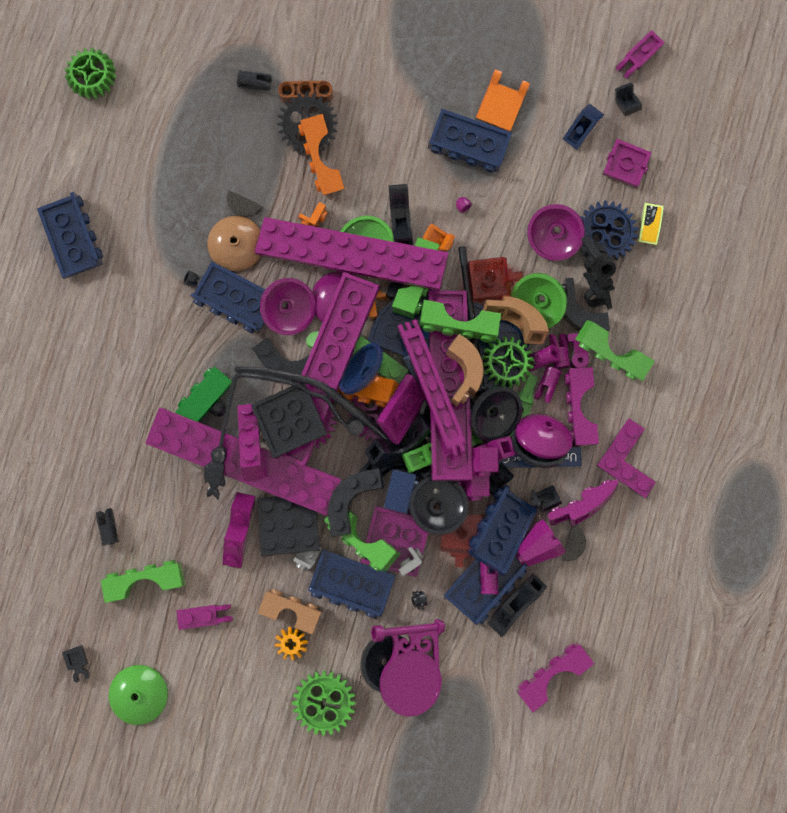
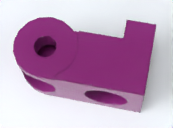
[566,333,589,368]

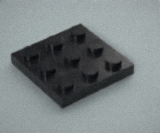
[251,382,328,459]
[257,496,320,557]

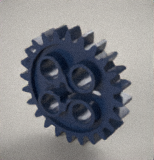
[580,200,638,261]

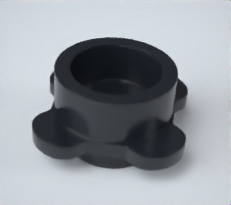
[411,591,428,610]

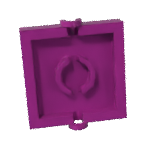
[602,139,652,188]

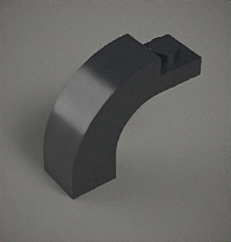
[388,184,413,246]
[561,278,610,332]
[365,414,431,467]
[487,573,547,637]

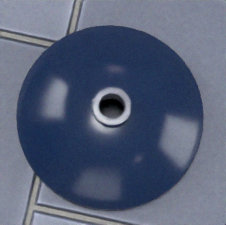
[339,343,383,394]

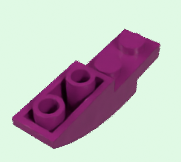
[548,479,618,526]

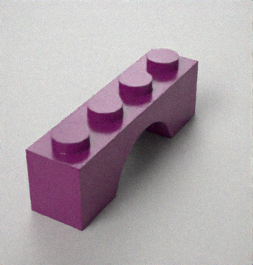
[564,367,599,447]
[237,403,264,481]
[516,643,595,712]

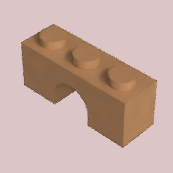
[258,588,322,635]

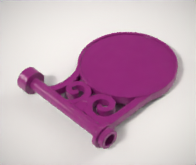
[371,619,445,717]

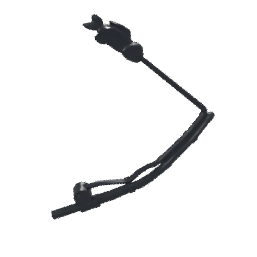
[204,366,388,500]

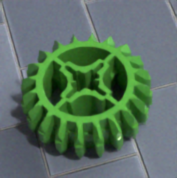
[65,48,116,100]
[482,336,534,388]

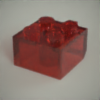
[468,257,523,303]
[440,514,482,568]

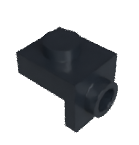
[615,82,642,116]
[530,485,562,513]

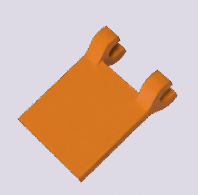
[476,70,530,132]

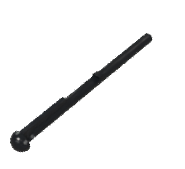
[458,246,489,395]

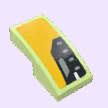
[637,203,664,245]

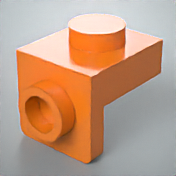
[299,202,328,227]
[422,224,455,252]
[369,290,386,320]

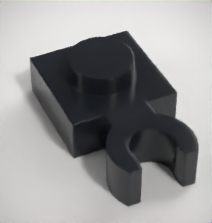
[62,645,90,683]

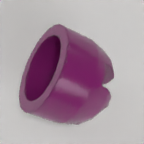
[456,197,472,214]

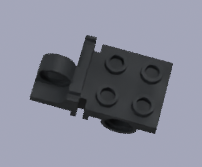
[580,236,616,310]

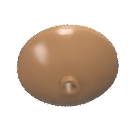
[207,216,261,272]

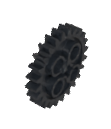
[277,92,338,155]

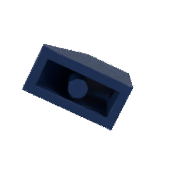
[562,103,604,150]

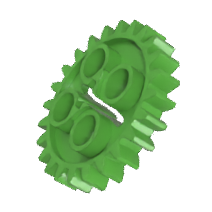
[292,670,356,736]

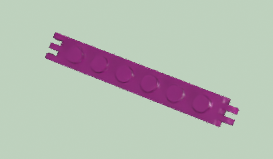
[397,319,466,457]

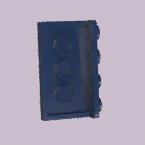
[428,108,512,173]
[37,192,104,279]
[190,261,266,334]
[467,485,537,576]
[308,549,396,619]
[443,556,527,625]

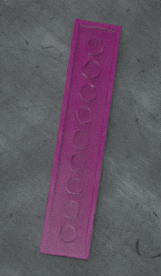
[255,217,449,291]
[282,272,380,466]
[428,290,473,481]
[145,407,341,516]

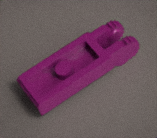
[615,30,665,79]
[176,604,233,630]

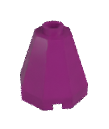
[515,519,566,566]

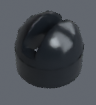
[183,270,199,287]
[209,400,226,417]

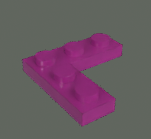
[596,418,656,498]

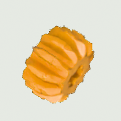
[275,626,308,661]

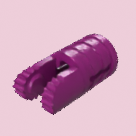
[549,333,571,369]
[527,345,560,372]
[534,366,562,404]
[481,562,498,594]

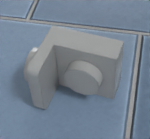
[293,547,322,571]
[398,547,423,576]

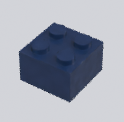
[384,470,419,514]

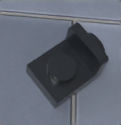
[489,462,514,495]

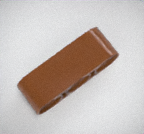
[278,81,334,104]

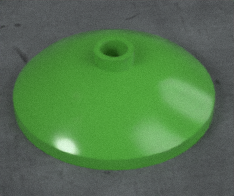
[340,216,394,242]
[511,273,567,328]
[109,665,168,725]

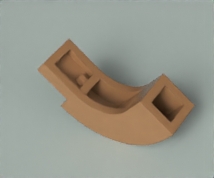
[483,295,549,344]
[446,334,483,407]

